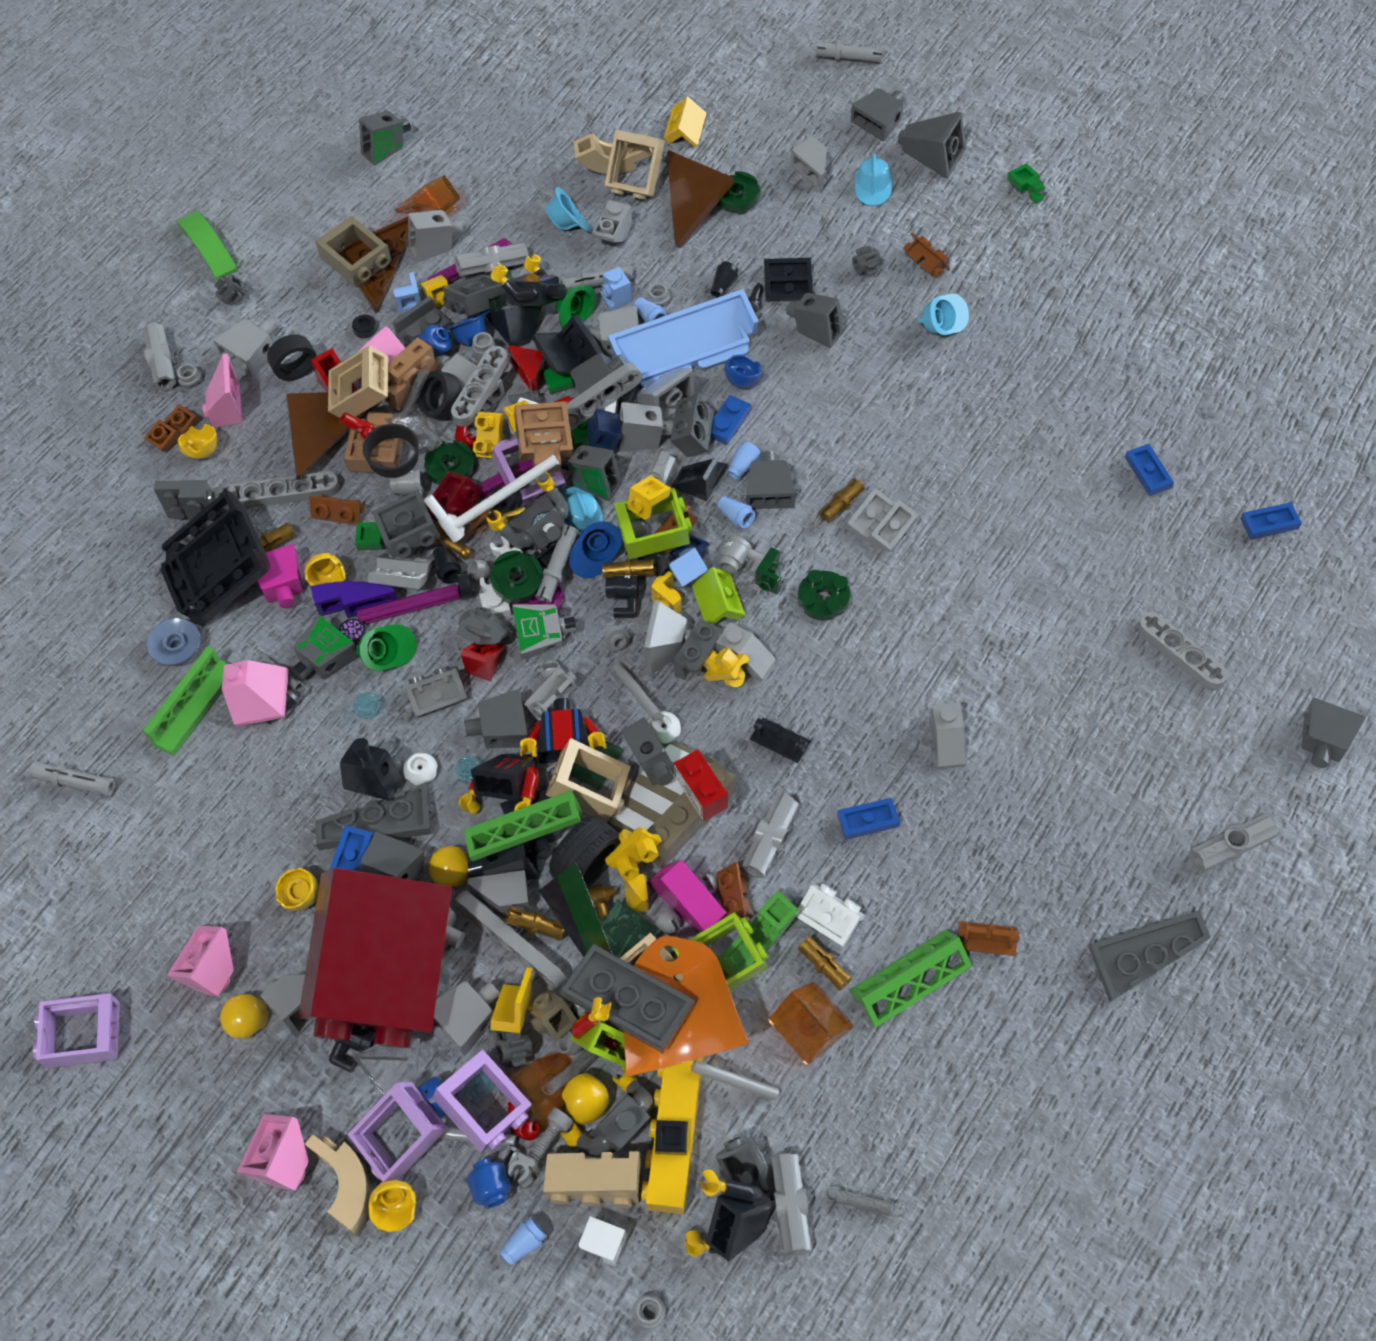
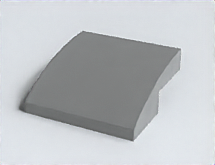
[844,488,918,552]
[368,553,435,589]

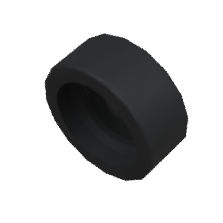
[267,334,317,381]
[417,371,462,420]

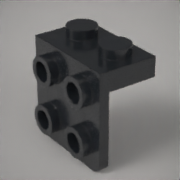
[532,316,604,374]

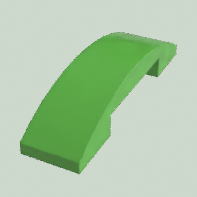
[175,210,238,281]
[716,891,800,980]

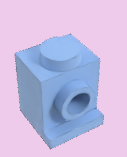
[600,267,632,310]

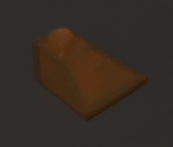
[395,175,461,215]
[510,1052,578,1132]

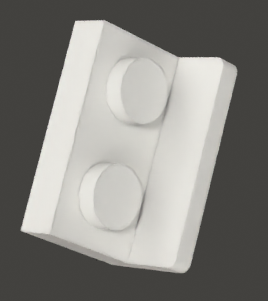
[796,883,865,946]

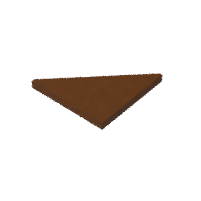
[667,150,734,248]
[339,217,408,313]
[286,391,370,480]

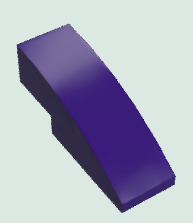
[310,581,397,618]

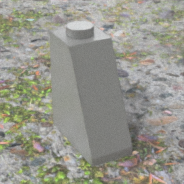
[441,353,505,427]

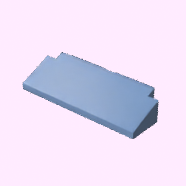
[608,289,759,388]

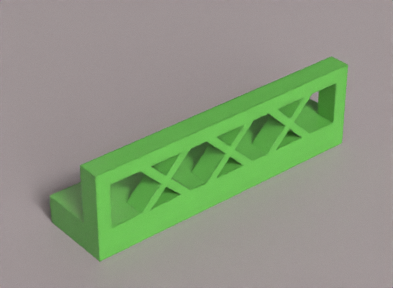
[143,646,228,757]
[464,790,582,861]
[850,929,972,1028]

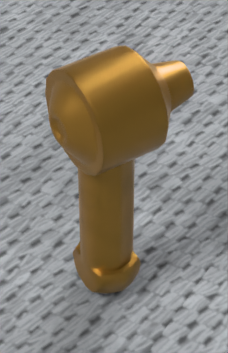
[433,522,472,560]
[587,884,616,943]

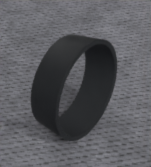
[363,424,419,478]

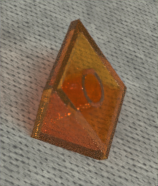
[769,983,853,1066]

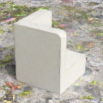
[579,1216,627,1267]

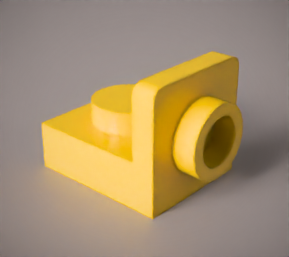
[627,475,671,520]
[651,571,682,614]

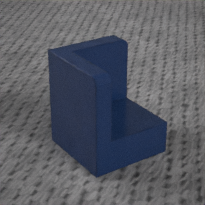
[587,408,622,450]

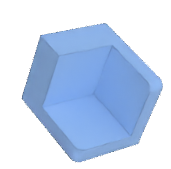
[393,272,421,313]
[669,548,708,587]

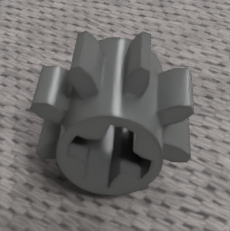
[852,245,882,276]
[214,275,246,304]
[496,1032,532,1068]

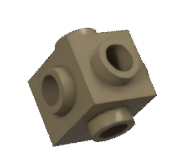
[527,990,577,1041]

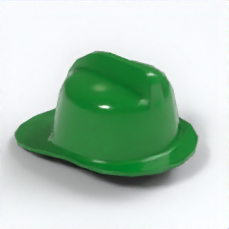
[556,284,596,328]
[355,624,416,671]

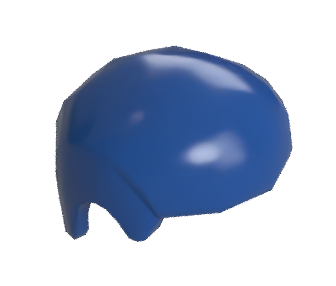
[724,354,763,388]

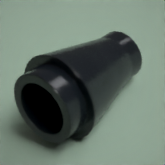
[710,261,738,298]
[432,546,461,584]

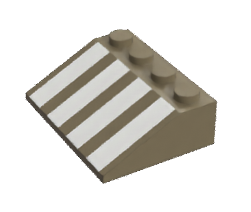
[607,740,736,869]

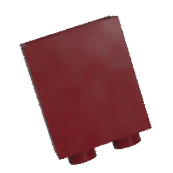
[298,867,452,1048]

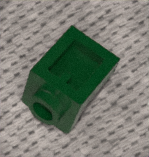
[755,547,782,594]

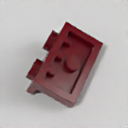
[426,471,482,521]

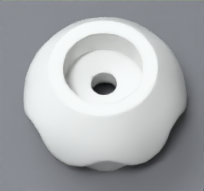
[648,711,681,744]
[403,753,438,785]

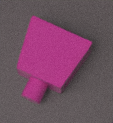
[256,544,303,608]

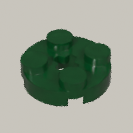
[716,171,760,215]
[424,440,475,485]
[490,550,543,604]
[798,570,851,621]

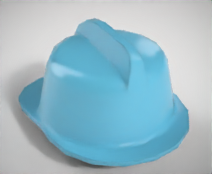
[855,154,892,206]
[545,187,593,233]
[918,294,969,335]
[561,487,603,536]

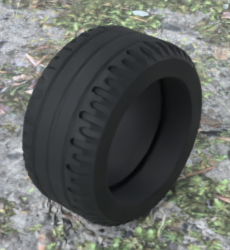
[549,816,620,888]

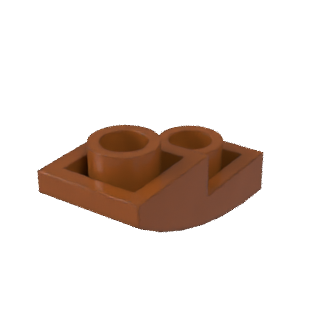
[144,404,200,452]

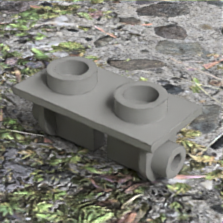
[523,667,577,721]

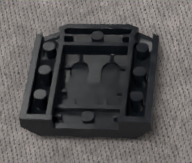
[161,490,271,626]

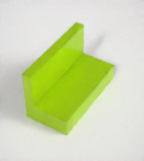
[691,567,745,625]

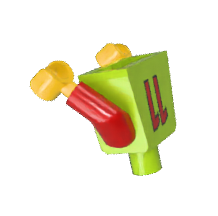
[570,997,626,1068]

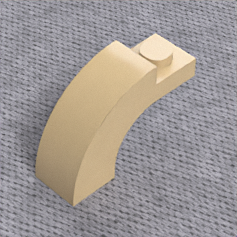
[573,133,653,174]
[305,1134,371,1237]

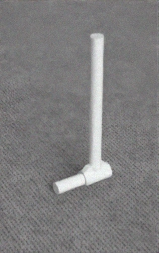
[424,455,559,542]

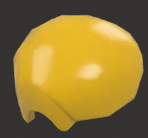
[177,424,217,459]
[304,553,346,586]
[428,845,470,889]
[275,868,319,911]
[219,994,269,1039]
[562,1073,609,1124]
[368,1179,416,1233]

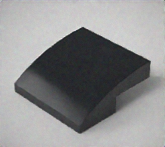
[764,257,813,301]

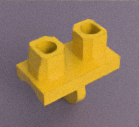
[473,412,506,458]
[703,648,750,688]
[605,827,662,880]

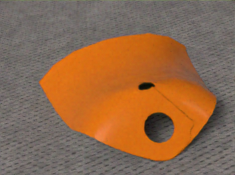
[624,936,749,1077]

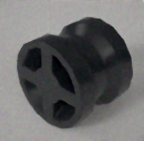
[490,486,522,512]

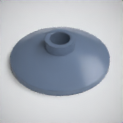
[147,618,201,666]

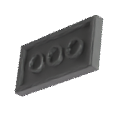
[560,944,695,1054]

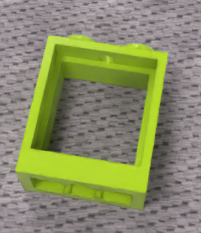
[614,488,693,559]
[674,912,769,991]

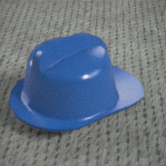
[446,309,490,347]
[569,521,622,578]

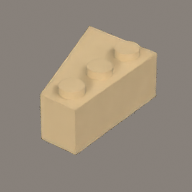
[543,1151,642,1208]

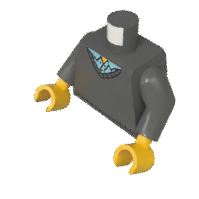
[486,472,569,550]
[560,1067,653,1157]

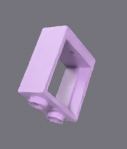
[492,438,566,509]
[33,993,120,1068]
[432,1050,532,1153]
[347,1082,448,1181]

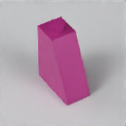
[647,859,727,933]

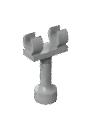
[508,1107,574,1190]

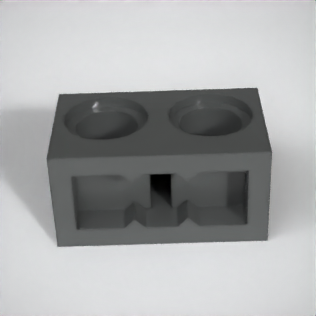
[670,394,714,457]

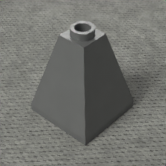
[898,112,966,179]

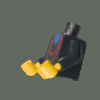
[491,254,567,306]
[684,1169,775,1262]

